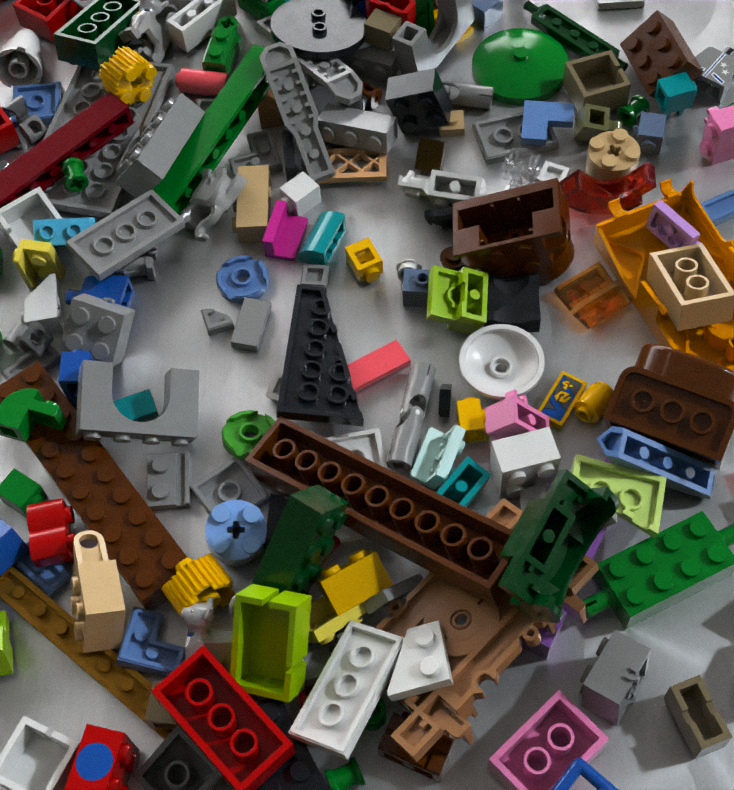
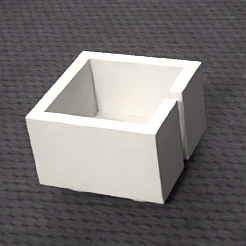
[0,187,62,249]
[489,427,561,499]
[0,715,80,790]

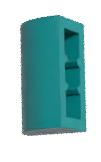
[297,211,346,265]

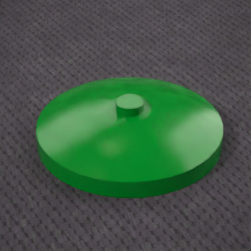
[472,28,569,106]

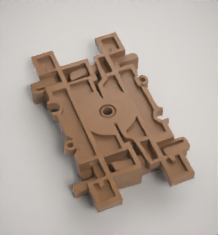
[375,498,599,762]

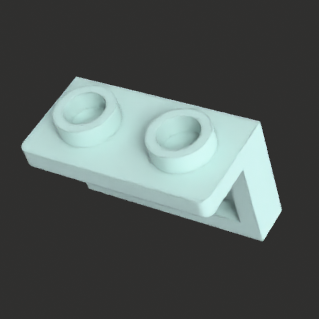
[409,425,466,490]

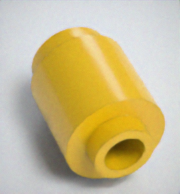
[574,381,613,423]

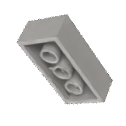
[115,93,205,198]

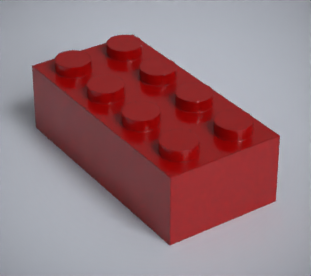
[151,645,295,790]

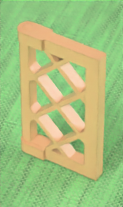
[316,148,387,183]

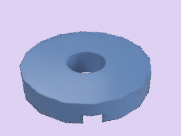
[216,255,269,304]

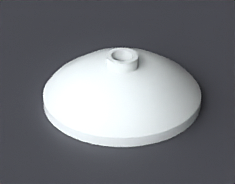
[459,324,545,400]

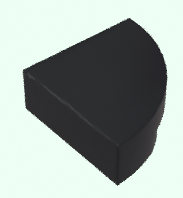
[438,384,452,418]

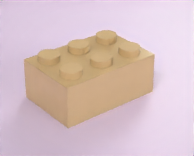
[647,243,734,331]

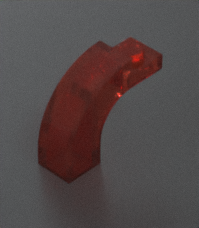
[560,162,656,214]

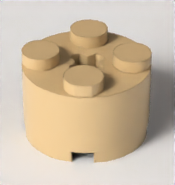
[585,128,641,191]

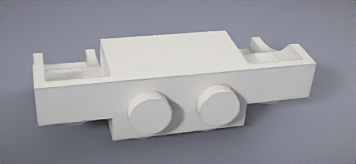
[397,170,512,208]

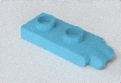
[33,217,97,247]

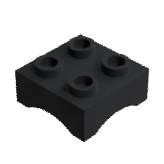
[484,274,541,332]

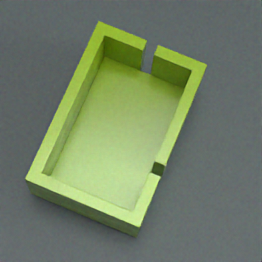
[230,584,312,703]

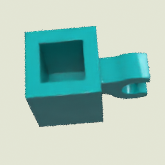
[654,72,697,119]

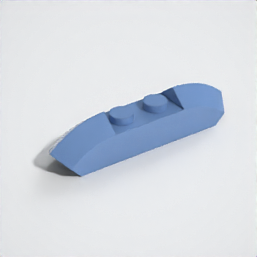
[596,426,716,499]

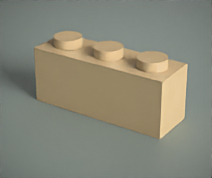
[232,165,272,243]

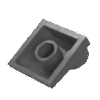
[133,725,221,790]

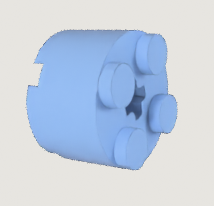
[205,500,267,566]

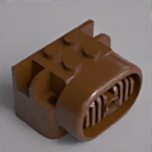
[453,178,574,284]
[603,344,734,470]

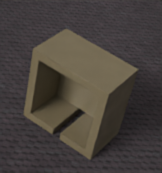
[563,50,631,112]

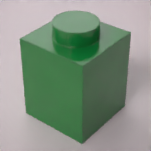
[0,468,48,518]

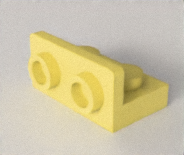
[12,239,66,288]

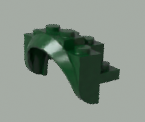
[498,469,620,623]

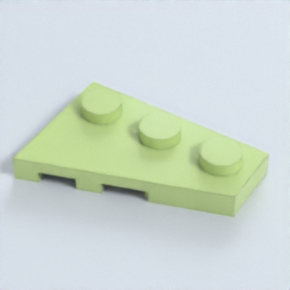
[571,454,667,538]

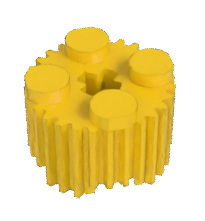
[98,46,157,105]
[161,553,235,620]

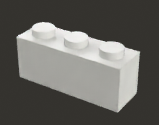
[166,0,237,53]

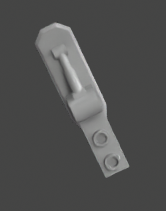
[256,15,363,105]
[259,42,336,182]

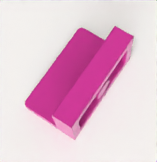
[262,200,308,261]

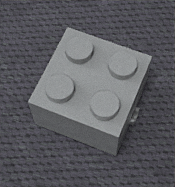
[59,293,135,367]
[579,630,651,726]

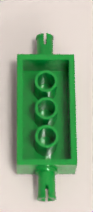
[581,511,734,630]

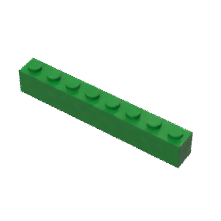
[152,44,271,215]

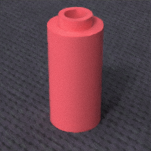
[175,68,231,97]

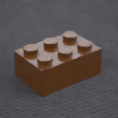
[620,10,704,98]

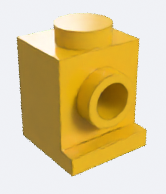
[345,237,383,283]
[456,397,489,444]

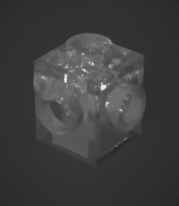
[501,148,541,188]

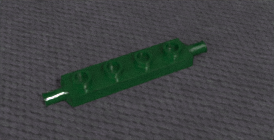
[523,0,628,71]

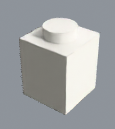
[279,171,322,216]

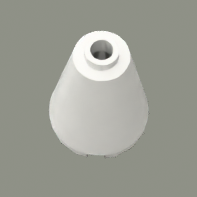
[0,29,43,88]

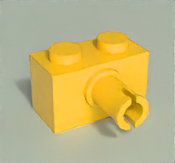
[316,548,393,616]

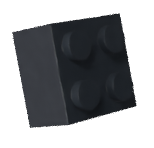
[385,68,452,134]

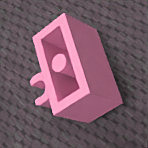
[699,105,734,166]
[485,389,550,440]

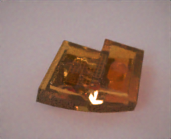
[554,261,633,329]

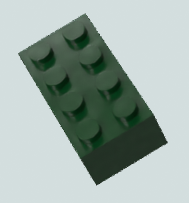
[53,0,140,70]
[252,485,349,595]

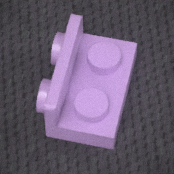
[645,200,700,249]

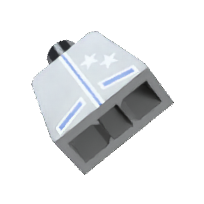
[694,47,734,105]

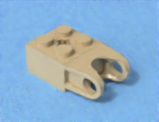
[70,530,126,653]

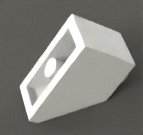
[20,273,64,336]

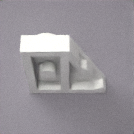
[387,620,453,702]

